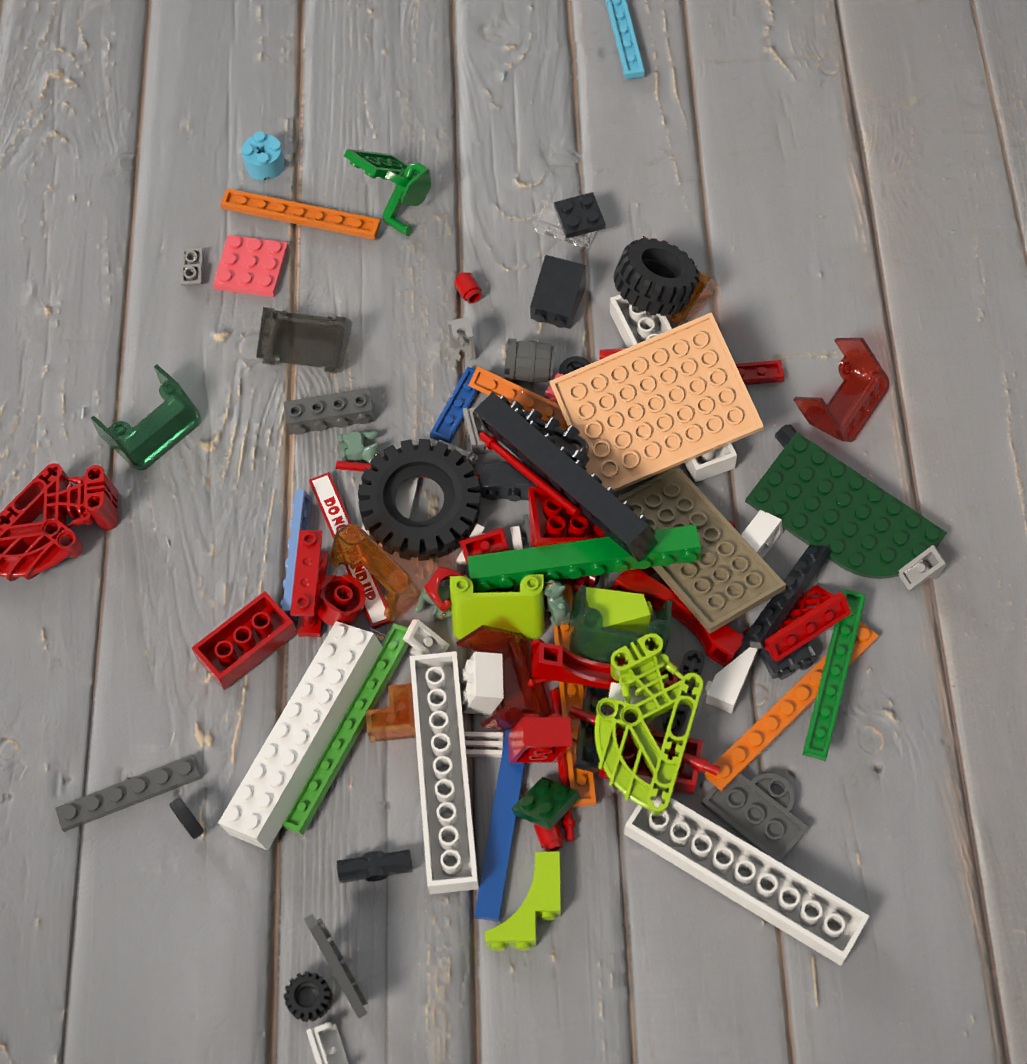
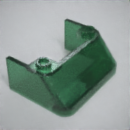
[91,364,201,470]
[569,585,672,664]

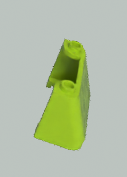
[450,574,545,641]

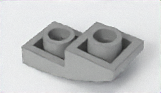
[180,248,203,286]

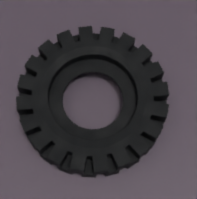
[358,439,480,561]

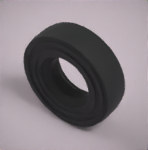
[169,798,204,839]

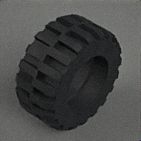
[613,238,699,316]

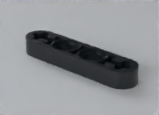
[662,650,705,735]

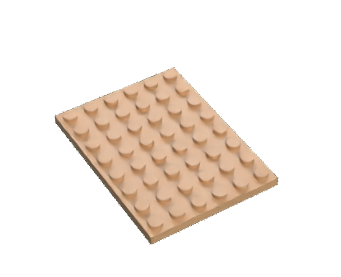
[549,312,764,492]

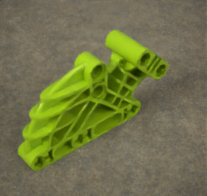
[595,633,703,815]

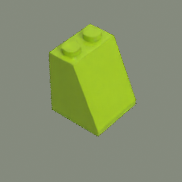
[583,587,653,645]

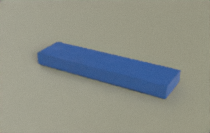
[430,366,479,444]

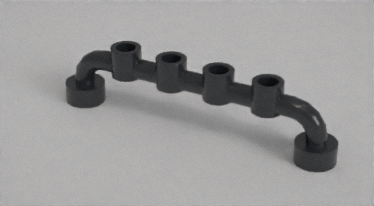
[477,401,590,466]

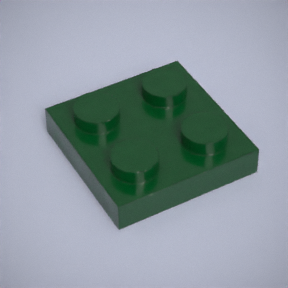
[512,777,580,830]

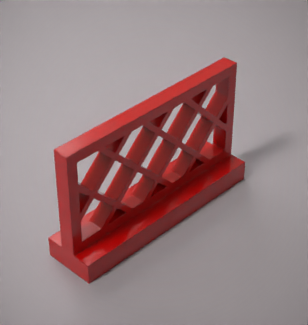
[743,585,852,662]

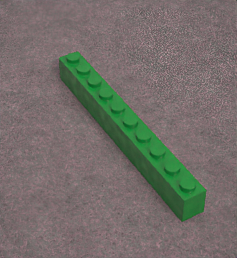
[467,524,701,592]

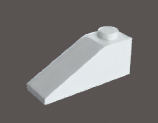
[704,648,758,714]

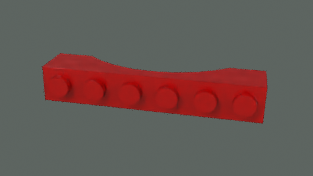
[612,569,744,667]
[532,642,678,690]

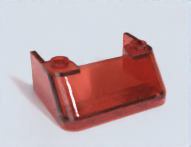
[793,338,889,442]
[456,625,552,731]

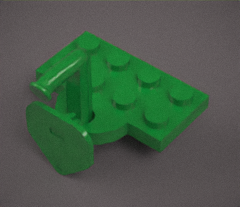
[344,149,431,237]

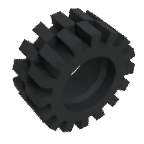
[284,971,332,1022]

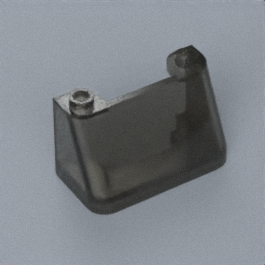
[256,307,352,373]

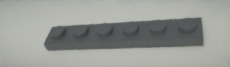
[55,755,201,832]

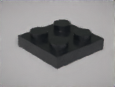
[554,192,606,239]

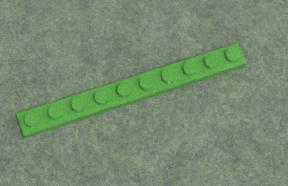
[282,623,409,835]

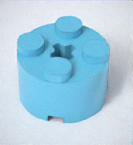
[241,131,284,180]

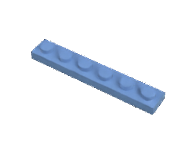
[281,489,312,621]

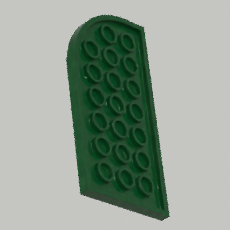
[745,432,947,579]

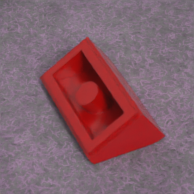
[458,527,510,563]

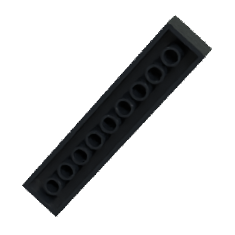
[474,392,658,563]

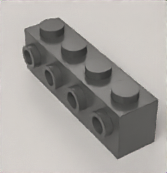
[283,388,374,435]

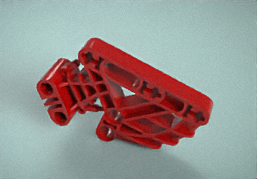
[0,463,118,582]

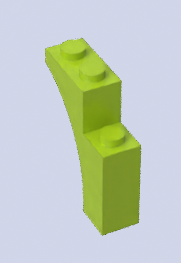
[485,852,561,951]

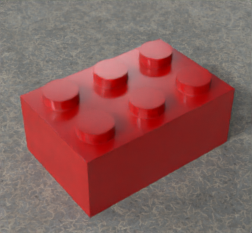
[508,714,572,763]

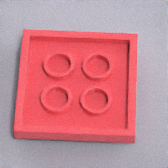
[213,235,288,297]

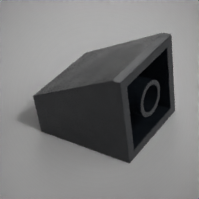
[530,255,586,329]

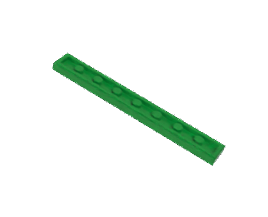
[802,589,866,762]

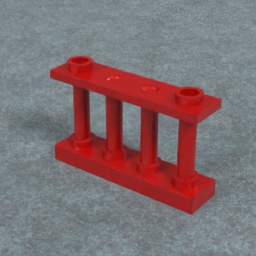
[290,530,329,637]

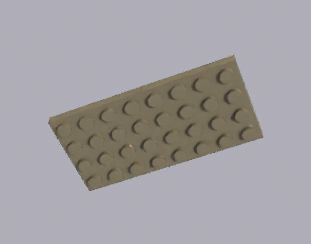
[618,466,786,634]

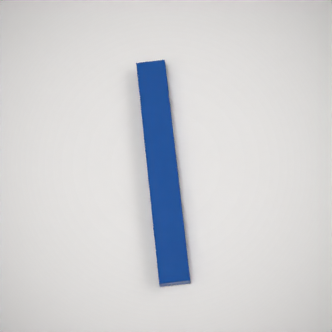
[474,730,525,922]

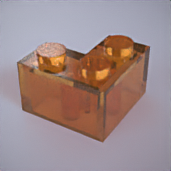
[366,683,416,742]

